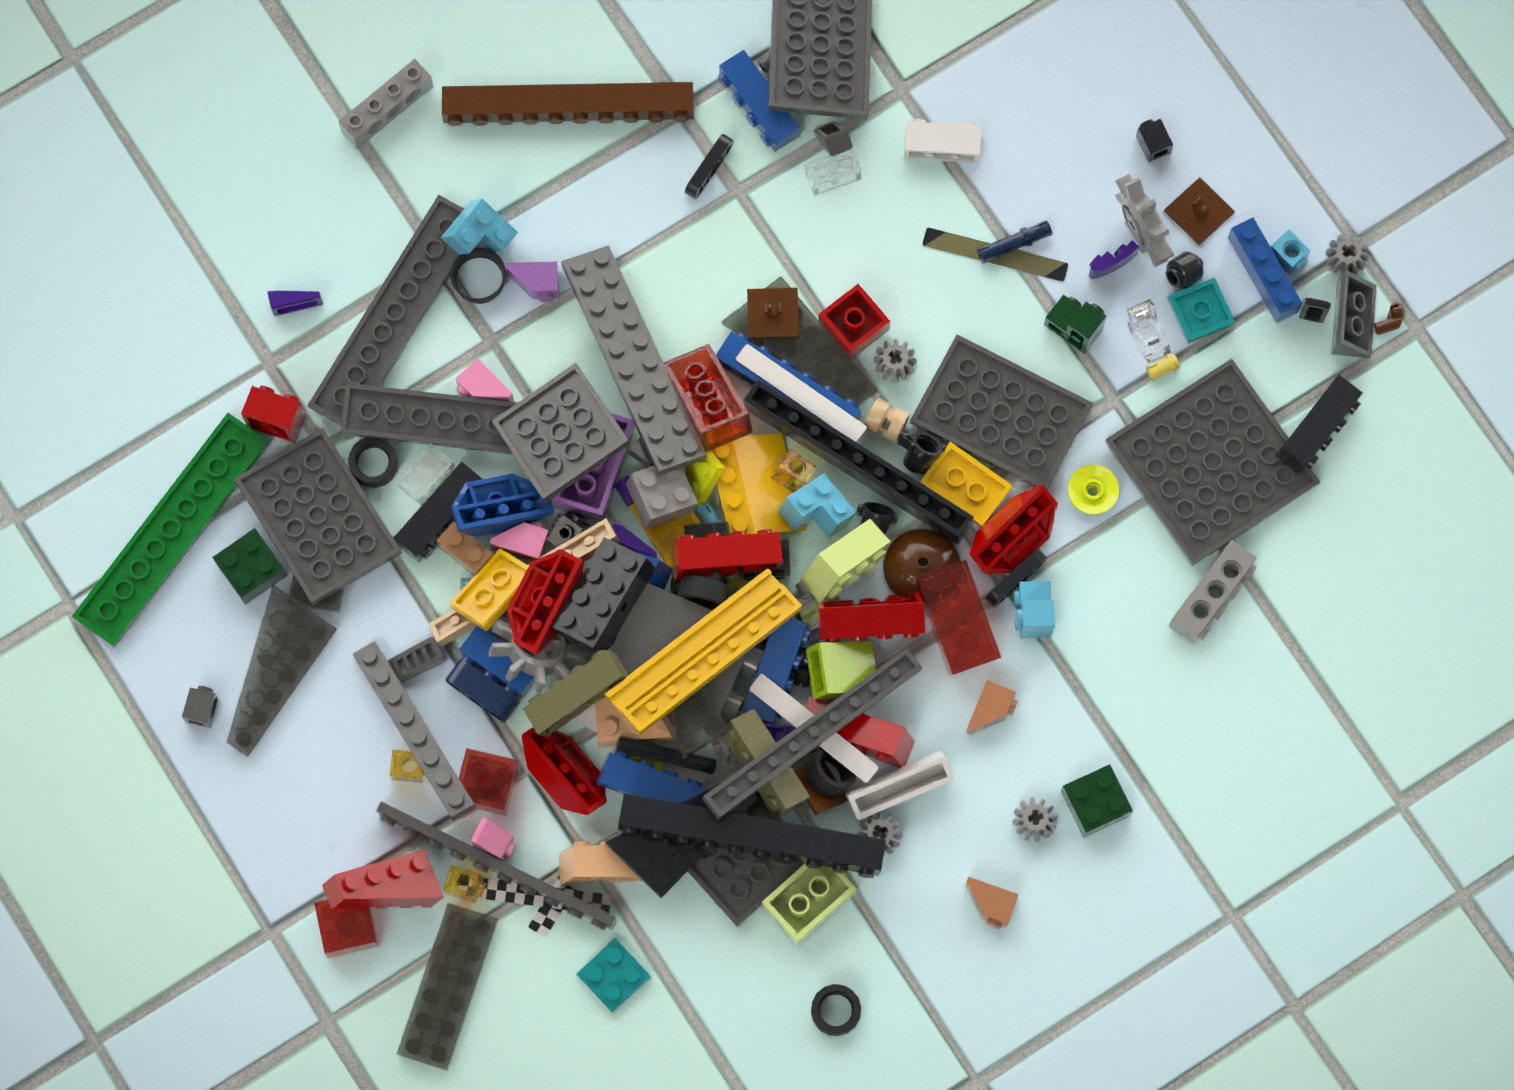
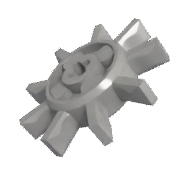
[1115,174,1174,267]
[488,619,587,693]

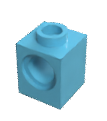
[1271,229,1311,274]

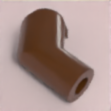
[1374,302,1405,335]

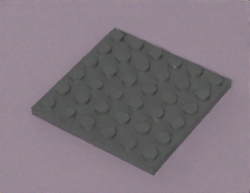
[1105,359,1320,567]

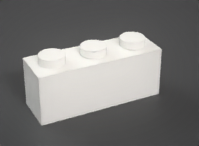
[904,119,982,163]

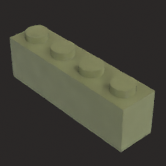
[522,650,629,737]
[720,709,810,819]

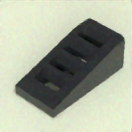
[1298,297,1331,323]

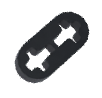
[684,521,729,538]

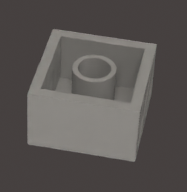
[626,466,698,530]

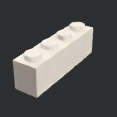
[844,751,955,821]

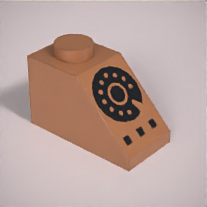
[966,680,1018,734]
[965,877,1018,929]

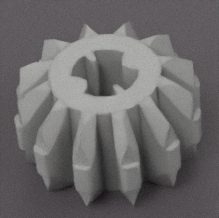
[1325,233,1369,275]
[873,338,917,383]
[1012,797,1057,842]
[857,812,902,855]

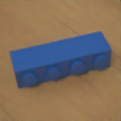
[718,50,800,152]
[1228,217,1303,324]
[743,618,811,723]
[596,750,707,803]

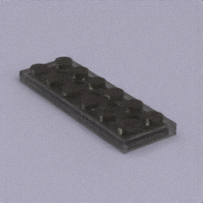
[396,903,499,1071]

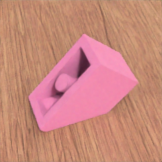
[455,358,514,402]
[490,522,550,560]
[471,817,516,861]

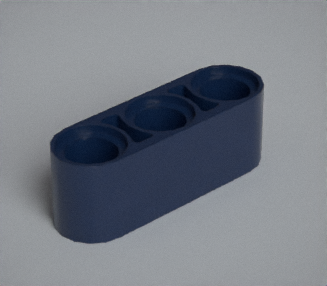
[445,659,520,723]

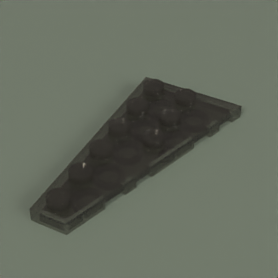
[721,276,877,406]
[226,584,337,757]

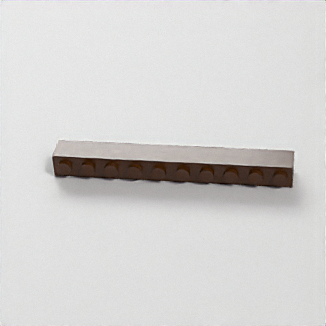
[442,82,694,126]

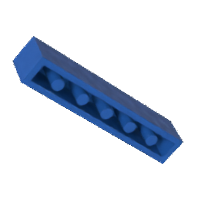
[715,331,861,422]

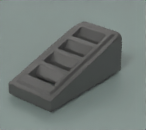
[813,121,853,156]
[388,636,446,683]

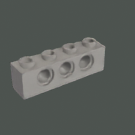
[338,58,434,149]
[1169,540,1257,644]

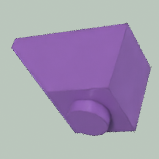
[506,261,559,302]

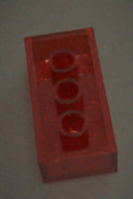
[664,344,753,452]
[914,560,1001,676]

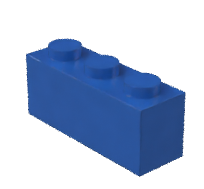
[459,626,534,699]

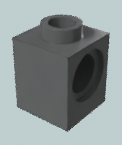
[182,686,219,728]

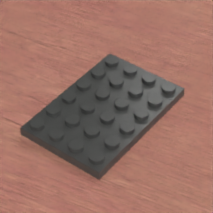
[768,0,872,120]
[909,334,1093,490]
[234,428,402,606]

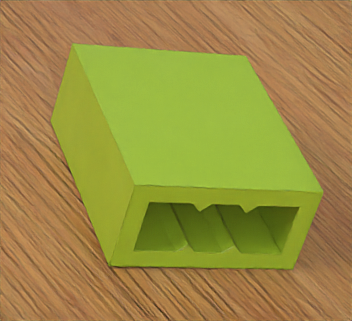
[806,642,876,700]

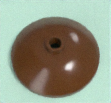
[883,529,961,605]

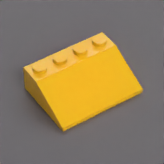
[707,433,806,536]

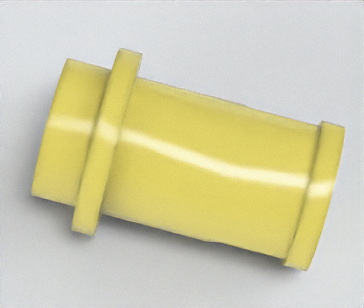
[1146,354,1180,381]

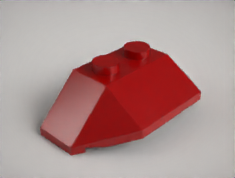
[969,484,1058,574]
[507,549,584,655]
[521,727,607,816]

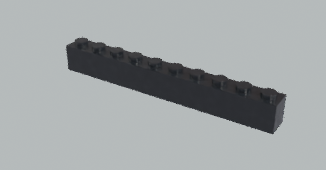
[743,380,974,545]
[618,793,886,878]

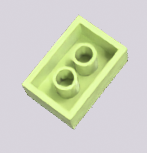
[800,519,891,603]
[762,863,857,946]

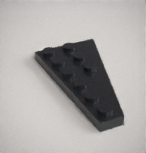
[604,782,761,898]

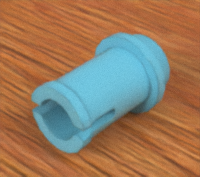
[697,502,724,523]

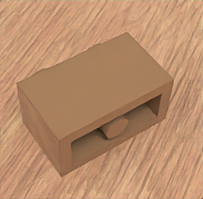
[437,522,493,576]

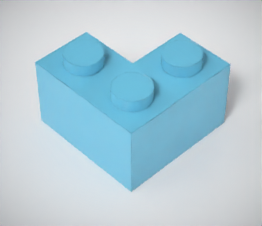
[441,198,518,255]
[778,473,856,538]
[1014,581,1055,638]

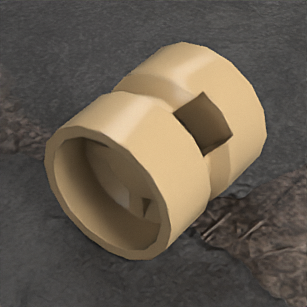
[864,398,910,443]

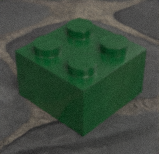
[212,528,288,605]
[1060,764,1133,838]

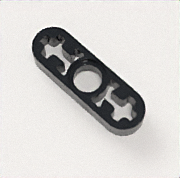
[684,134,734,200]
[985,548,1048,608]

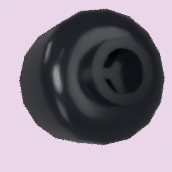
[1165,251,1204,289]

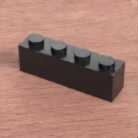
[1275,374,1363,474]
[393,461,483,563]

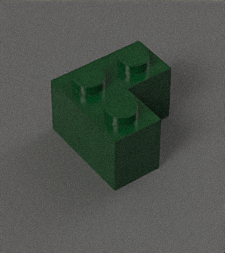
[1044,294,1107,354]

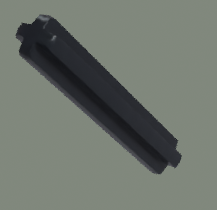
[616,736,716,774]

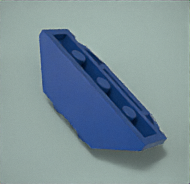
[451,474,555,537]

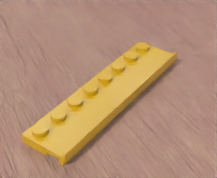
[605,569,802,735]

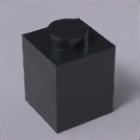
[1136,118,1173,162]

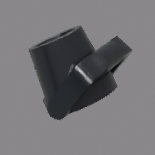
[897,432,945,474]
[855,502,899,535]

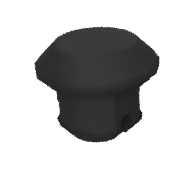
[793,666,810,688]

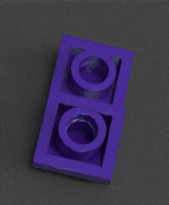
[1088,240,1140,279]

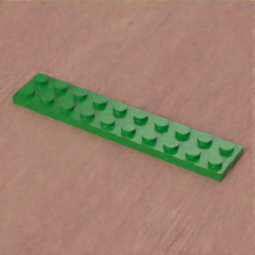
[72,412,270,647]

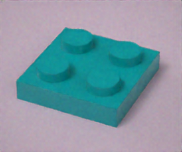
[1167,277,1235,344]
[576,938,651,1014]

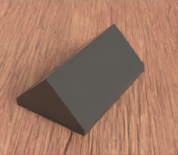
[1331,270,1377,358]

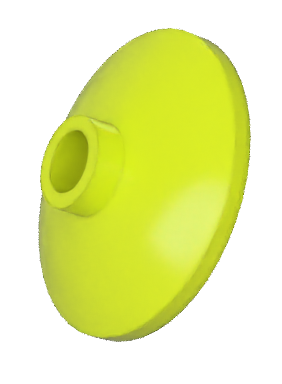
[1068,464,1119,515]

